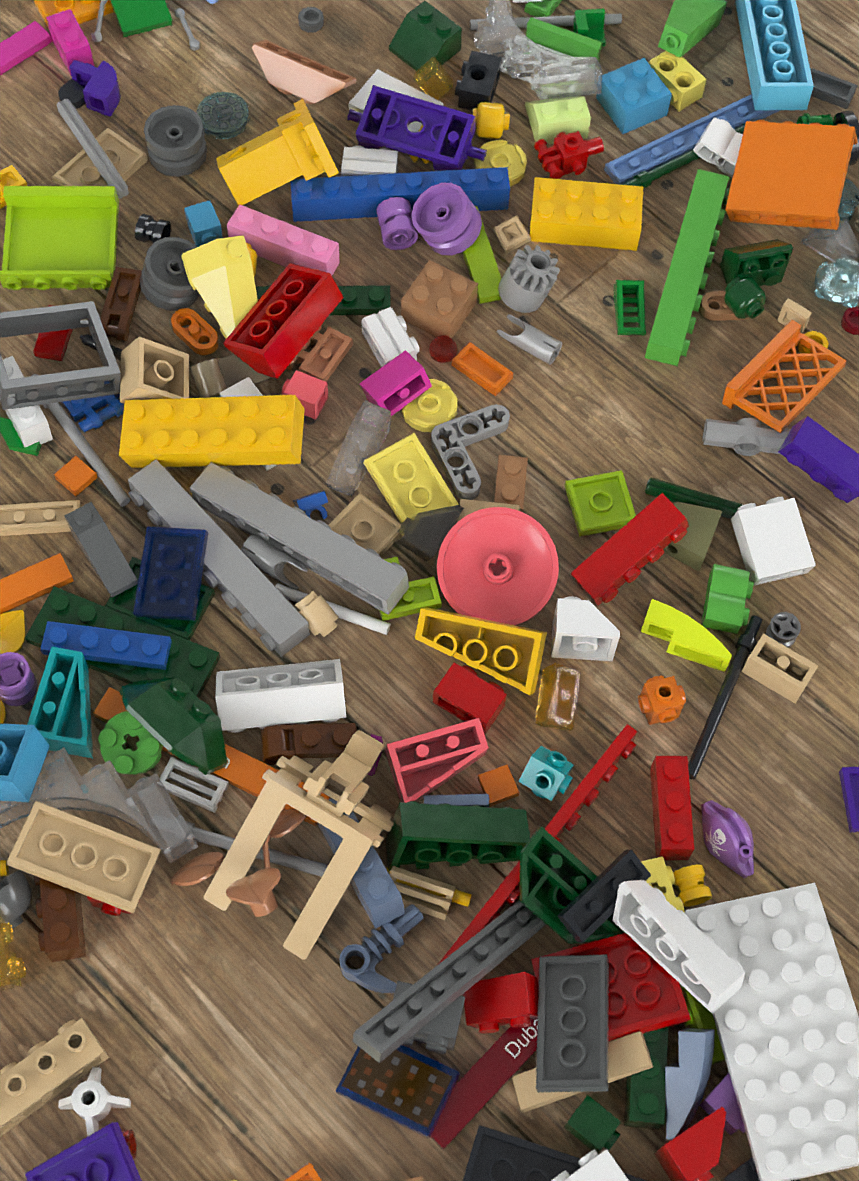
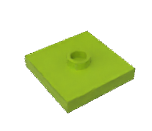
[564,470,636,537]

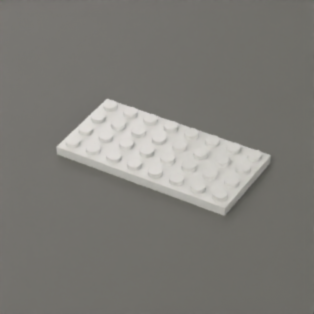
[685,883,859,1181]

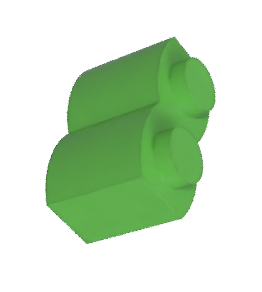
[701,564,754,634]

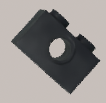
[455,50,502,111]

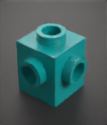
[518,746,574,801]

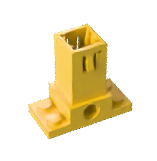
[216,99,339,206]

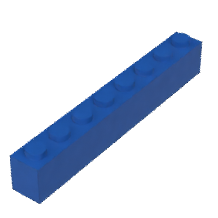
[290,167,510,222]

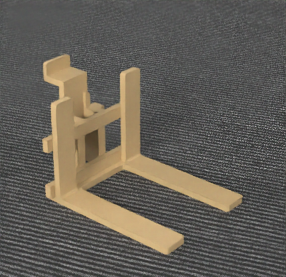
[204,730,394,960]

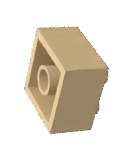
[120,337,189,403]

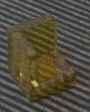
[413,56,454,100]

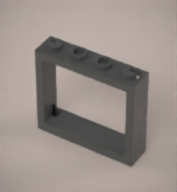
[0,301,121,410]

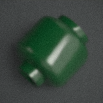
[724,276,766,319]

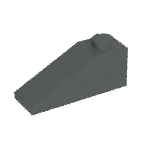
[64,502,139,597]

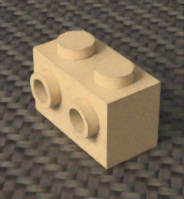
[741,634,818,704]

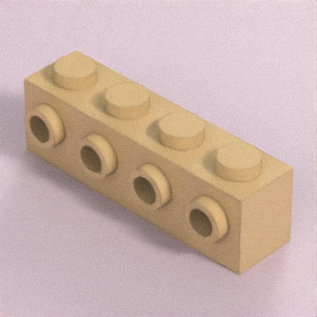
[0,1018,109,1137]

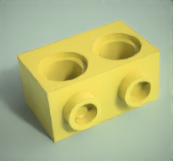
[648,51,706,112]

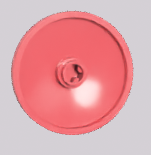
[437,507,559,626]

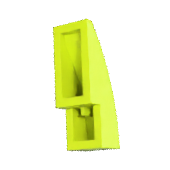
[641,599,732,672]

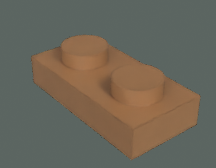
[494,455,528,512]

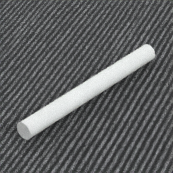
[275,583,391,635]

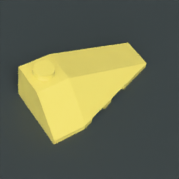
[181,235,258,339]

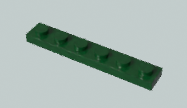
[256,285,391,315]

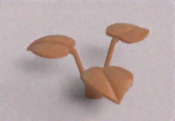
[170,809,307,917]

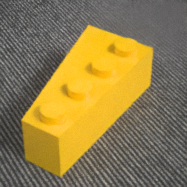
[415,608,547,695]

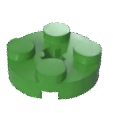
[98,711,163,775]

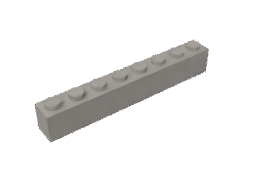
[128,459,310,657]
[190,462,409,615]

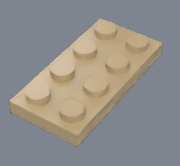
[7,801,161,914]

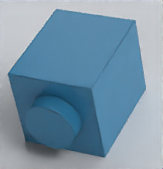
[184,200,223,247]

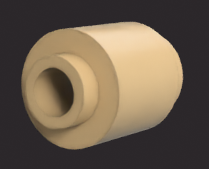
[294,590,339,637]

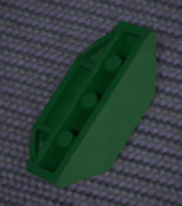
[119,677,228,775]
[520,827,624,944]

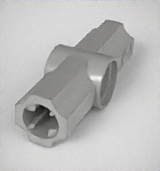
[702,418,791,456]

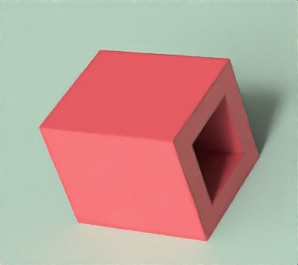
[282,370,328,420]

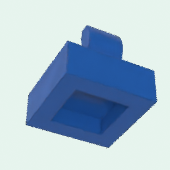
[292,491,328,519]

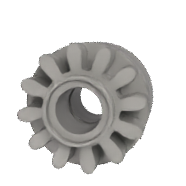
[498,245,560,313]

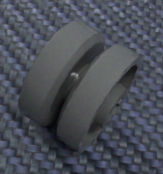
[144,105,207,177]
[140,237,199,311]

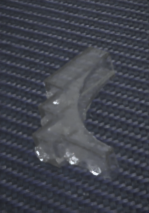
[474,0,603,100]
[0,747,199,863]

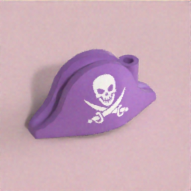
[701,800,754,879]

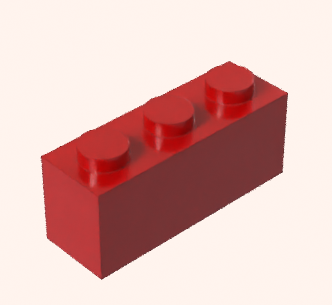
[650,756,694,860]

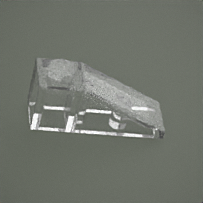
[326,400,391,497]

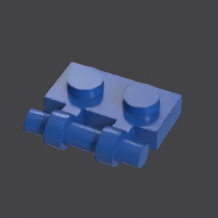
[61,381,124,433]

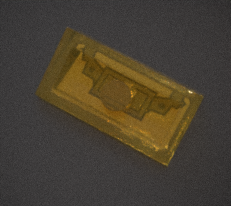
[535,663,581,731]

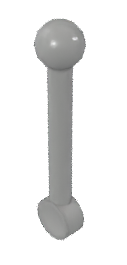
[91,0,108,42]
[175,8,200,51]

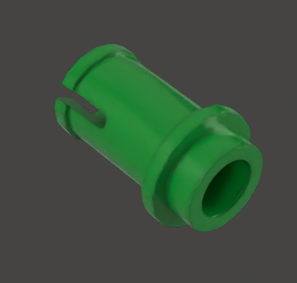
[797,113,833,126]

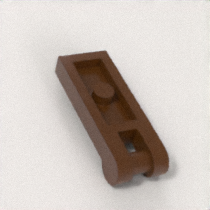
[100,267,142,341]

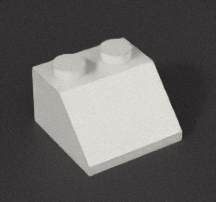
[551,596,620,661]

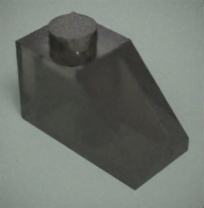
[397,505,464,562]

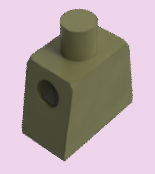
[663,502,722,572]

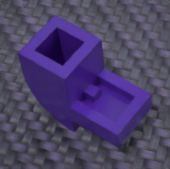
[69,60,121,117]

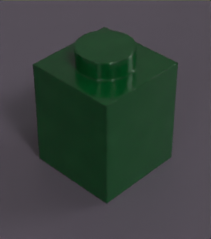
[563,1094,621,1153]

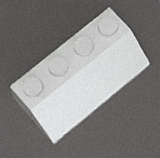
[215,659,346,733]

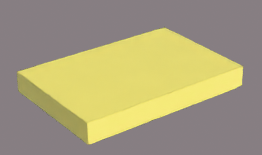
[363,433,460,537]

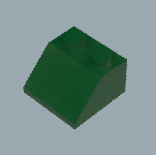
[389,0,462,78]

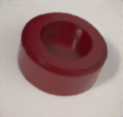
[841,306,859,335]

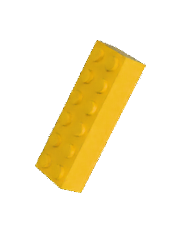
[119,395,305,468]

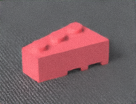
[385,718,489,803]

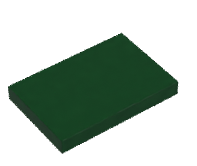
[104,557,215,641]

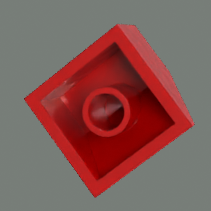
[654,1106,727,1181]

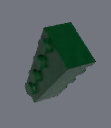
[385,801,530,871]

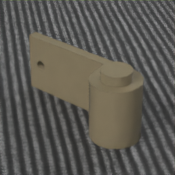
[190,354,282,398]

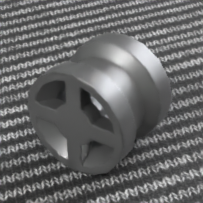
[765,612,801,648]

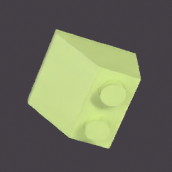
[525,95,591,145]

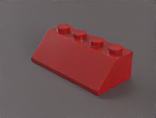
[223,263,344,379]

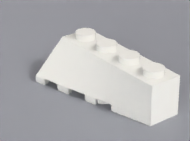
[612,880,746,1014]

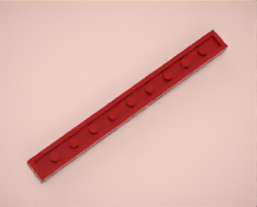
[438,724,637,964]

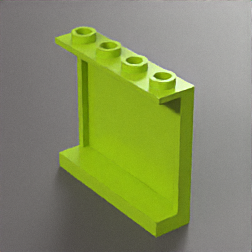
[0,186,119,290]

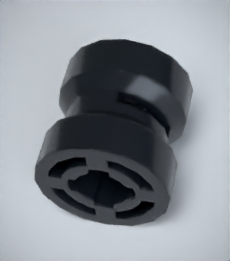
[135,214,172,243]

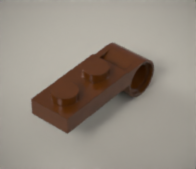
[261,723,356,765]

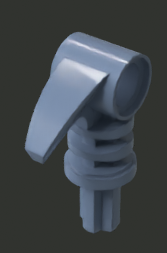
[339,904,424,993]

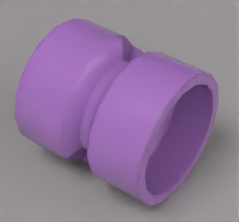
[377,197,418,250]
[0,652,38,706]

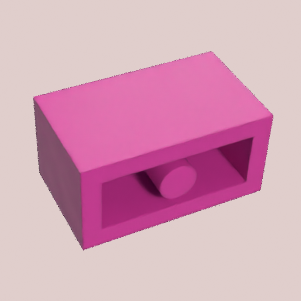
[46,9,95,75]
[359,350,432,420]

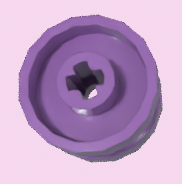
[411,183,482,255]

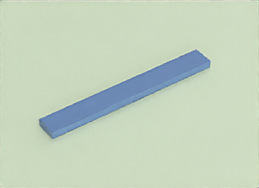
[604,94,780,185]

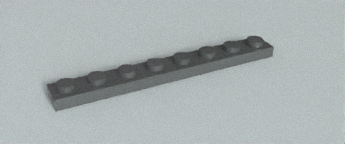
[352,900,546,1063]

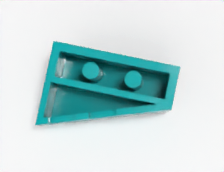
[27,647,93,759]

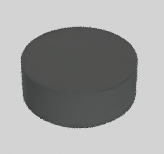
[298,7,324,33]

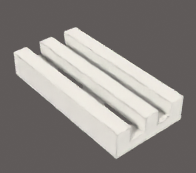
[156,757,229,813]

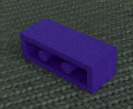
[778,416,859,503]

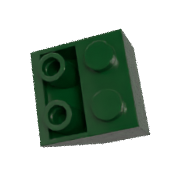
[720,239,793,286]

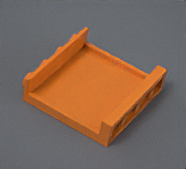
[725,120,858,230]

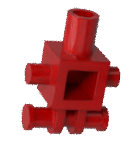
[534,131,604,179]

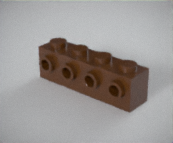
[33,875,86,962]

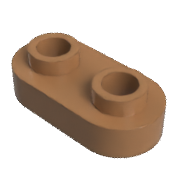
[700,291,750,321]

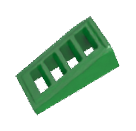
[613,280,646,335]

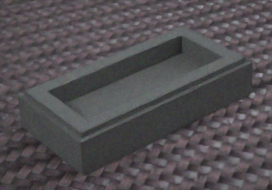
[810,68,858,109]

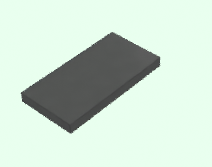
[536,955,609,1092]

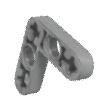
[431,404,510,500]

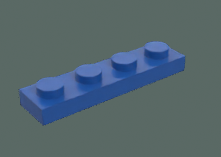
[40,621,172,670]

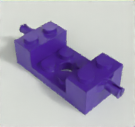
[347,85,487,171]

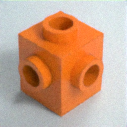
[638,676,686,725]

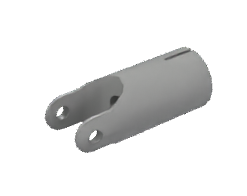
[497,314,562,365]
[241,534,308,589]

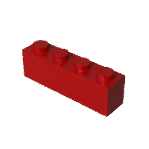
[571,493,689,606]

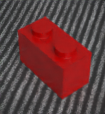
[433,662,507,735]
[463,972,539,1034]

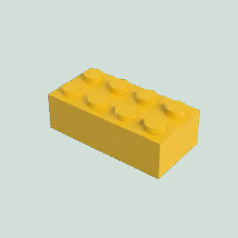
[529,177,643,251]

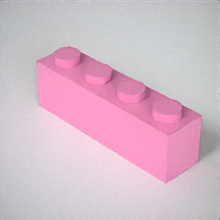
[227,204,340,275]

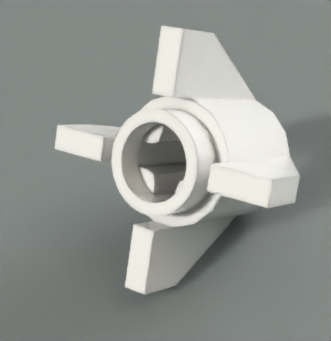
[59,1067,131,1136]

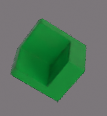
[572,9,606,47]

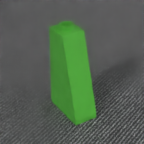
[658,0,727,58]

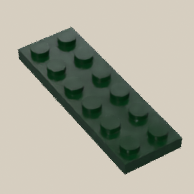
[25,586,220,698]

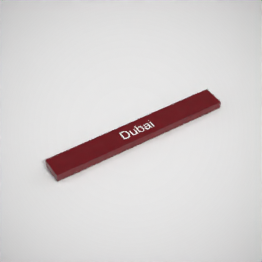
[419,941,594,1150]

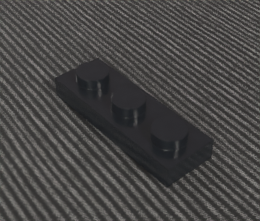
[557,849,651,942]

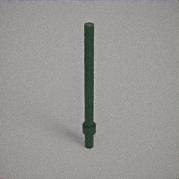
[621,124,745,189]

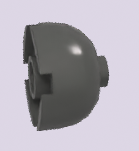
[0,870,32,932]

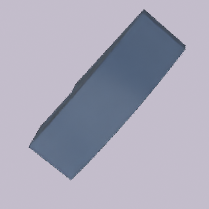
[665,1028,715,1140]

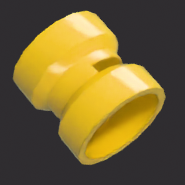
[673,865,712,907]

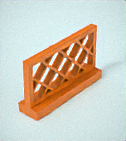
[722,320,847,433]

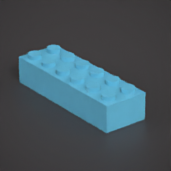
[735,0,814,110]

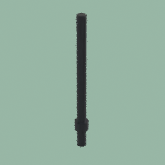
[688,615,763,780]

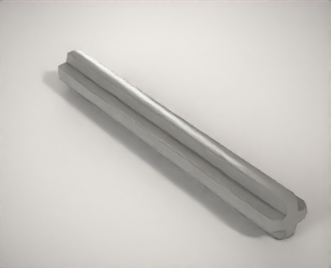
[57,99,129,199]

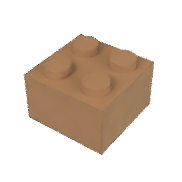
[401,260,478,343]

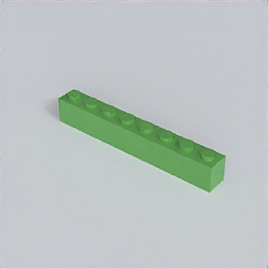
[645,169,730,366]

